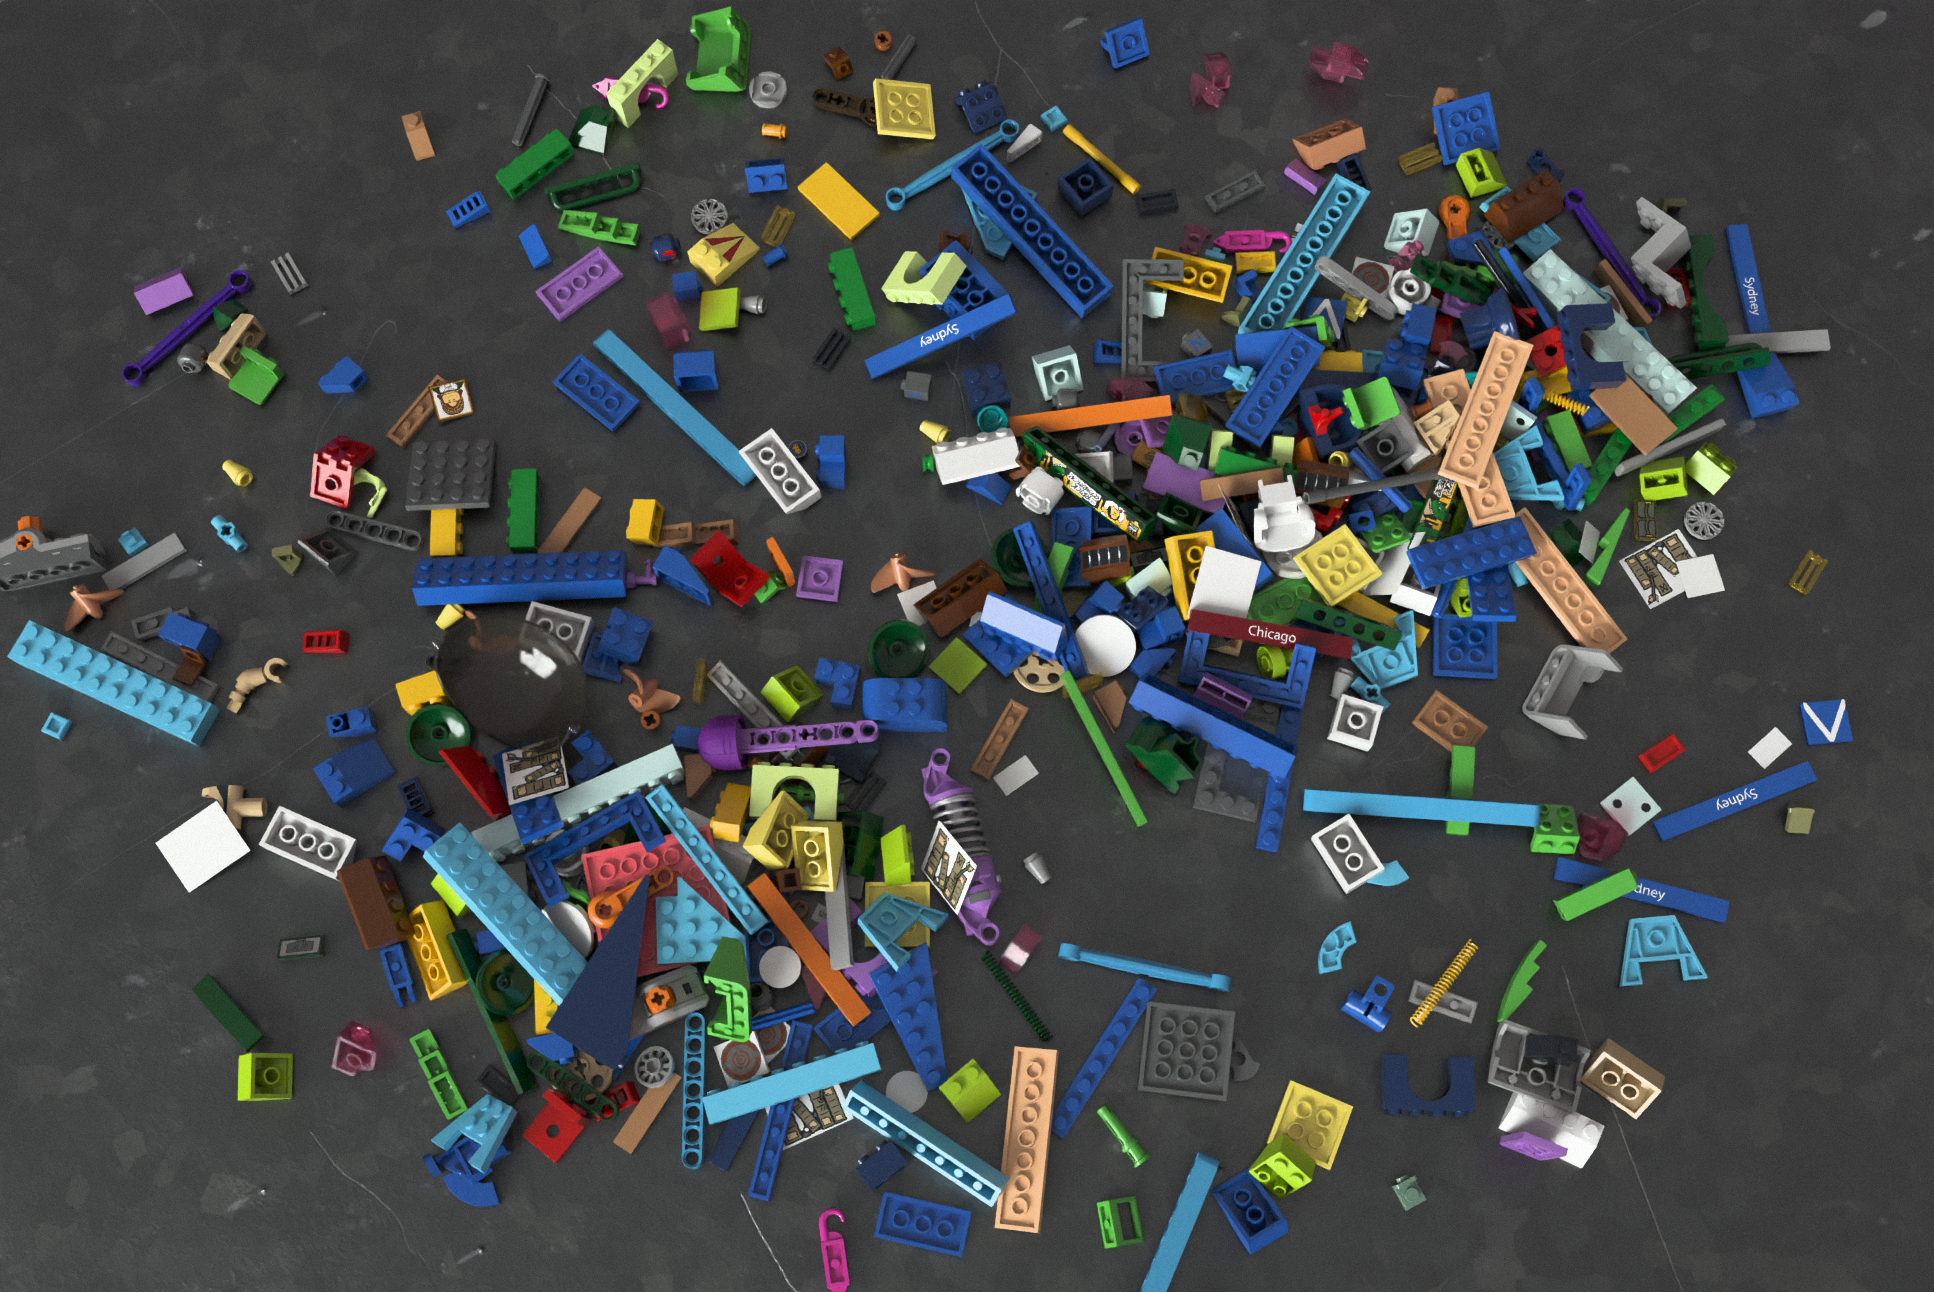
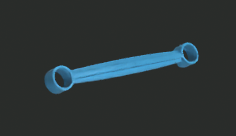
[886,119,1019,211]
[1058,943,1232,992]

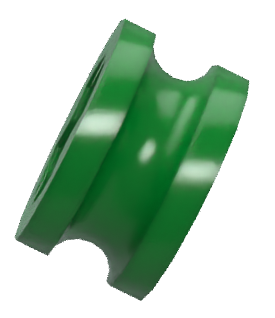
[922,453,933,472]

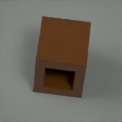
[772,868,802,893]

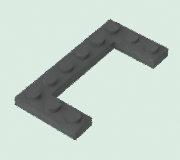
[1121,259,1184,382]
[1193,698,1281,822]

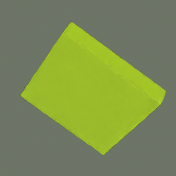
[699,287,741,331]
[928,637,987,695]

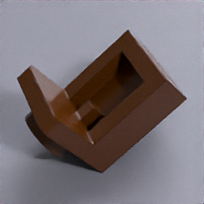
[823,47,853,80]
[940,230,971,252]
[1009,446,1037,480]

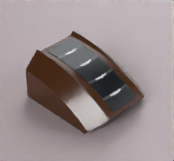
[1294,460,1349,508]
[1079,535,1130,584]
[769,722,828,785]

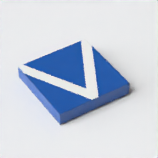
[1303,297,1348,341]
[1800,699,1853,745]

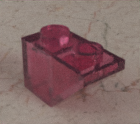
[1107,377,1154,402]

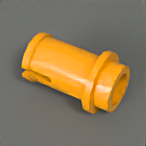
[762,123,788,139]

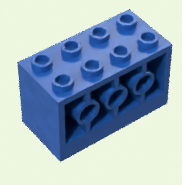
[920,240,1008,341]

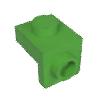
[755,571,787,603]

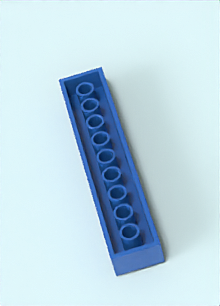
[951,143,1114,319]
[412,550,629,606]

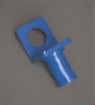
[1330,510,1376,537]

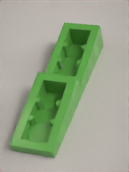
[1582,508,1630,590]

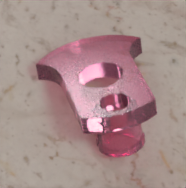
[1179,223,1212,256]
[1388,240,1424,272]
[1435,341,1468,367]

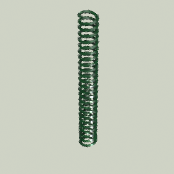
[981,951,1053,1042]

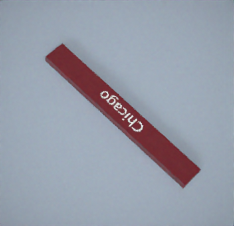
[1187,609,1354,659]

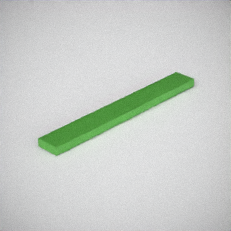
[1060,670,1148,827]

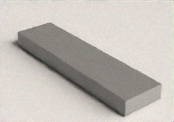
[102,532,187,590]

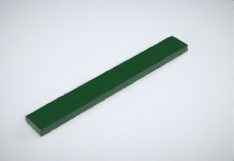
[446,929,538,1095]

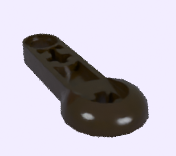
[812,88,877,127]

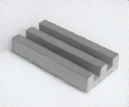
[271,253,308,295]

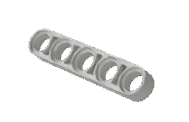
[1315,256,1398,320]

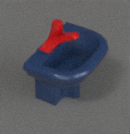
[1459,288,1537,352]
[1297,382,1363,458]

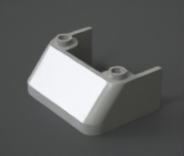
[1522,645,1623,739]

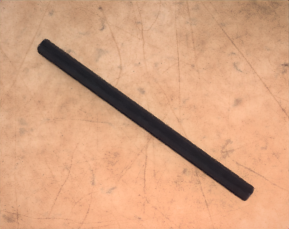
[1472,239,1557,356]

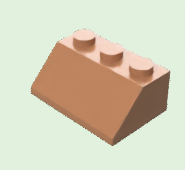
[1293,118,1366,170]

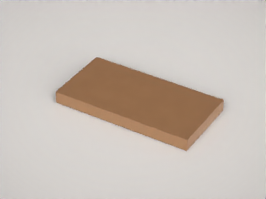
[1589,373,1678,456]

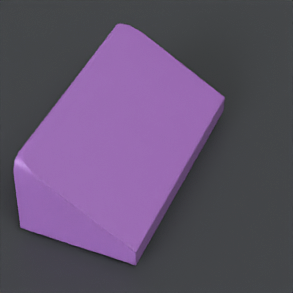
[1284,159,1327,195]

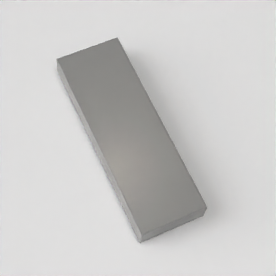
[1408,980,1478,1024]

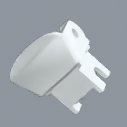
[1254,475,1315,552]

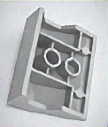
[1488,1019,1591,1114]

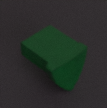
[213,298,248,330]

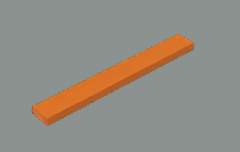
[1008,395,1172,437]
[747,873,871,1027]

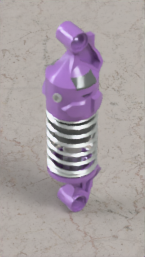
[921,748,1002,946]

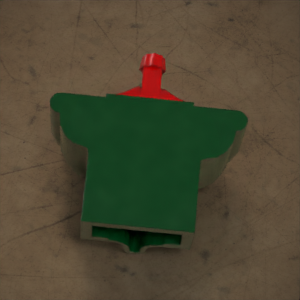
[1125,716,1204,794]

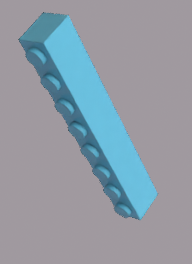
[702,1041,882,1125]
[842,1080,1010,1207]

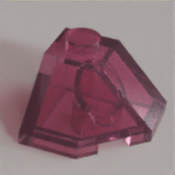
[1577,813,1628,861]
[331,1020,379,1076]

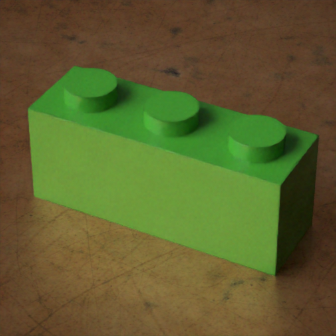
[1542,410,1593,474]

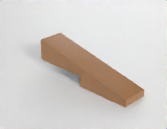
[653,519,739,548]

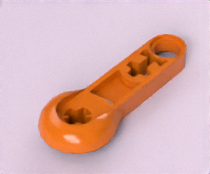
[1438,195,1471,267]
[588,867,675,929]

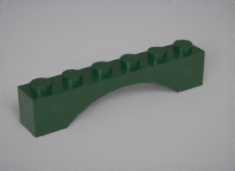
[1683,234,1729,351]

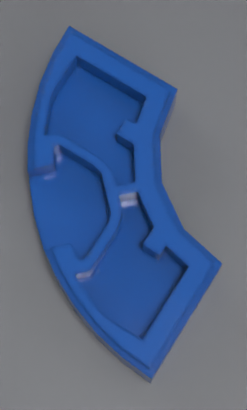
[443,1173,501,1207]

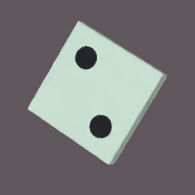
[1499,400,1537,441]
[1600,777,1662,836]

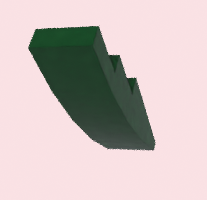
[1410,254,1491,306]
[192,974,265,1052]

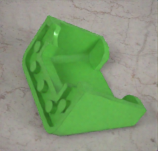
[686,7,751,92]
[704,936,752,1042]

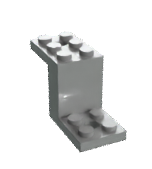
[1631,197,1691,309]

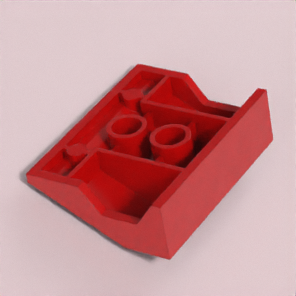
[439,746,512,821]

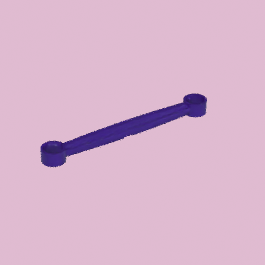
[1563,188,1661,320]
[122,270,252,386]

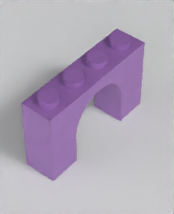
[810,897,888,998]

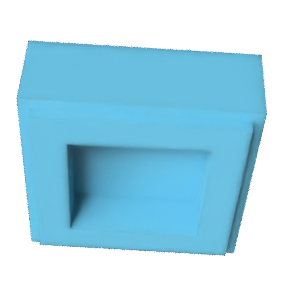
[1040,105,1067,132]
[41,712,72,740]

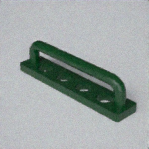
[544,162,641,211]
[1668,343,1770,380]
[1297,598,1402,651]

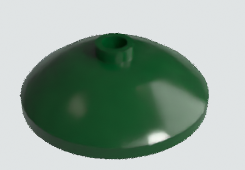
[991,528,1050,587]
[868,619,930,678]
[405,704,471,766]
[476,949,535,1016]

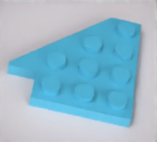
[961,186,1038,260]
[656,877,747,964]

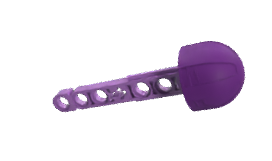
[698,714,880,771]

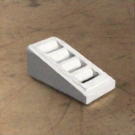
[1007,124,1042,163]

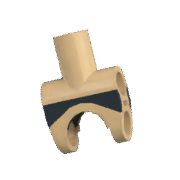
[202,785,268,831]

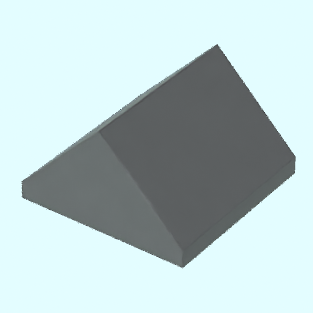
[1356,419,1414,474]
[298,527,357,576]

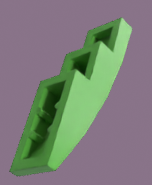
[558,210,642,245]
[1032,542,1076,614]
[1446,745,1475,835]
[1497,940,1547,1023]
[409,1027,468,1120]

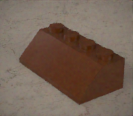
[1484,169,1564,244]
[913,558,1008,638]
[337,855,416,951]

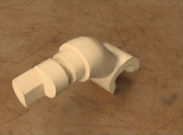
[227,658,289,714]

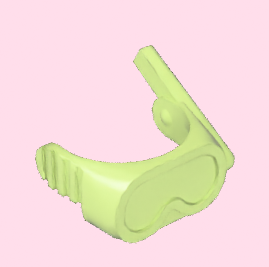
[354,468,387,519]

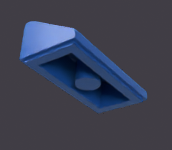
[519,224,552,269]

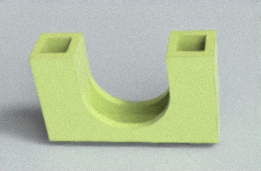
[606,39,678,128]
[881,251,966,305]
[1207,429,1295,472]
[749,762,840,822]

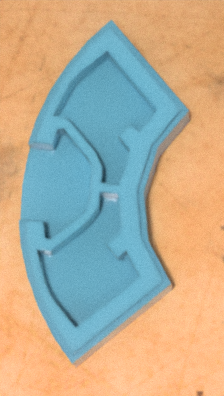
[1367,860,1409,886]
[1318,921,1357,974]

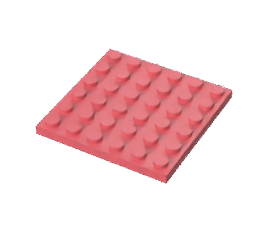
[581,825,731,977]

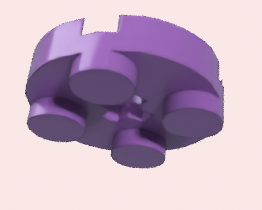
[1114,420,1154,460]

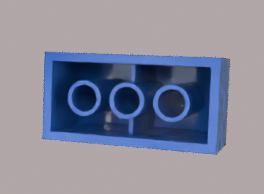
[1194,508,1277,595]
[862,678,947,732]

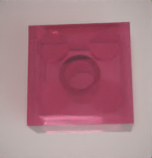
[645,291,690,350]

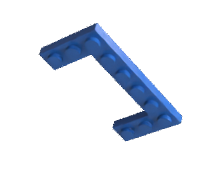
[1517,377,1591,511]
[1178,631,1317,709]
[523,790,666,908]

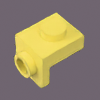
[1341,293,1368,322]

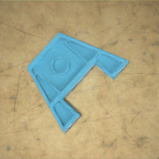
[1494,425,1564,501]
[1345,610,1418,690]
[857,892,949,972]
[1619,915,1708,987]
[431,1094,517,1174]

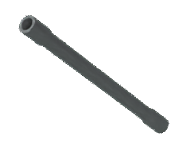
[1303,467,1446,505]

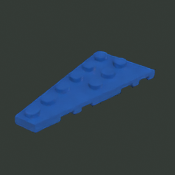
[868,942,948,1092]

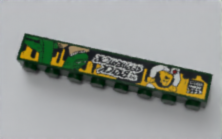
[1018,425,1158,544]
[1407,448,1460,549]

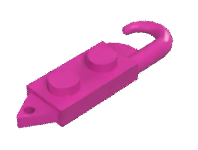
[592,77,669,108]
[1213,230,1292,253]
[819,1208,850,1292]

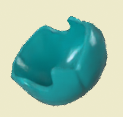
[977,404,1008,433]

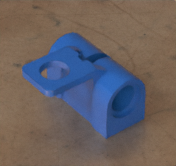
[1341,976,1395,1033]

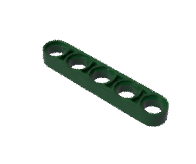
[527,1051,620,1121]

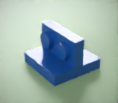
[1101,17,1150,69]
[745,158,787,193]

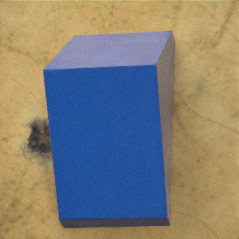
[966,472,1011,505]

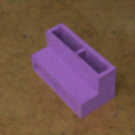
[134,267,193,315]
[1193,672,1253,719]

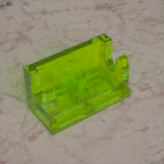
[1442,499,1469,539]

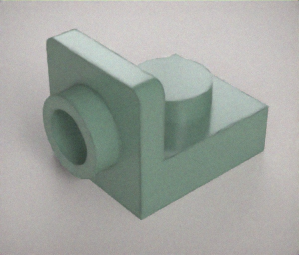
[1392,1173,1426,1211]

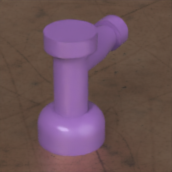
[627,560,657,588]

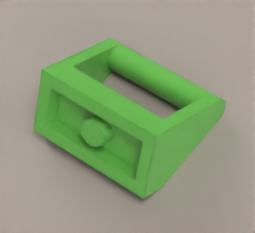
[1097,1196,1145,1249]

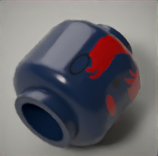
[650,233,681,262]

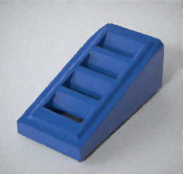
[446,190,490,229]
[1093,339,1121,363]

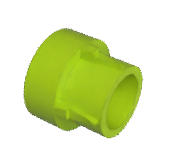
[1257,645,1294,680]

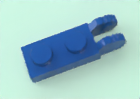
[379,943,418,1008]

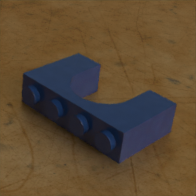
[1557,303,1626,390]
[1381,1054,1475,1117]

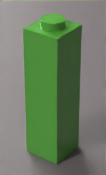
[1553,867,1638,921]

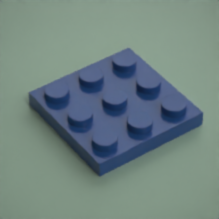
[1432,91,1501,165]
[963,593,1034,677]
[1433,614,1497,679]

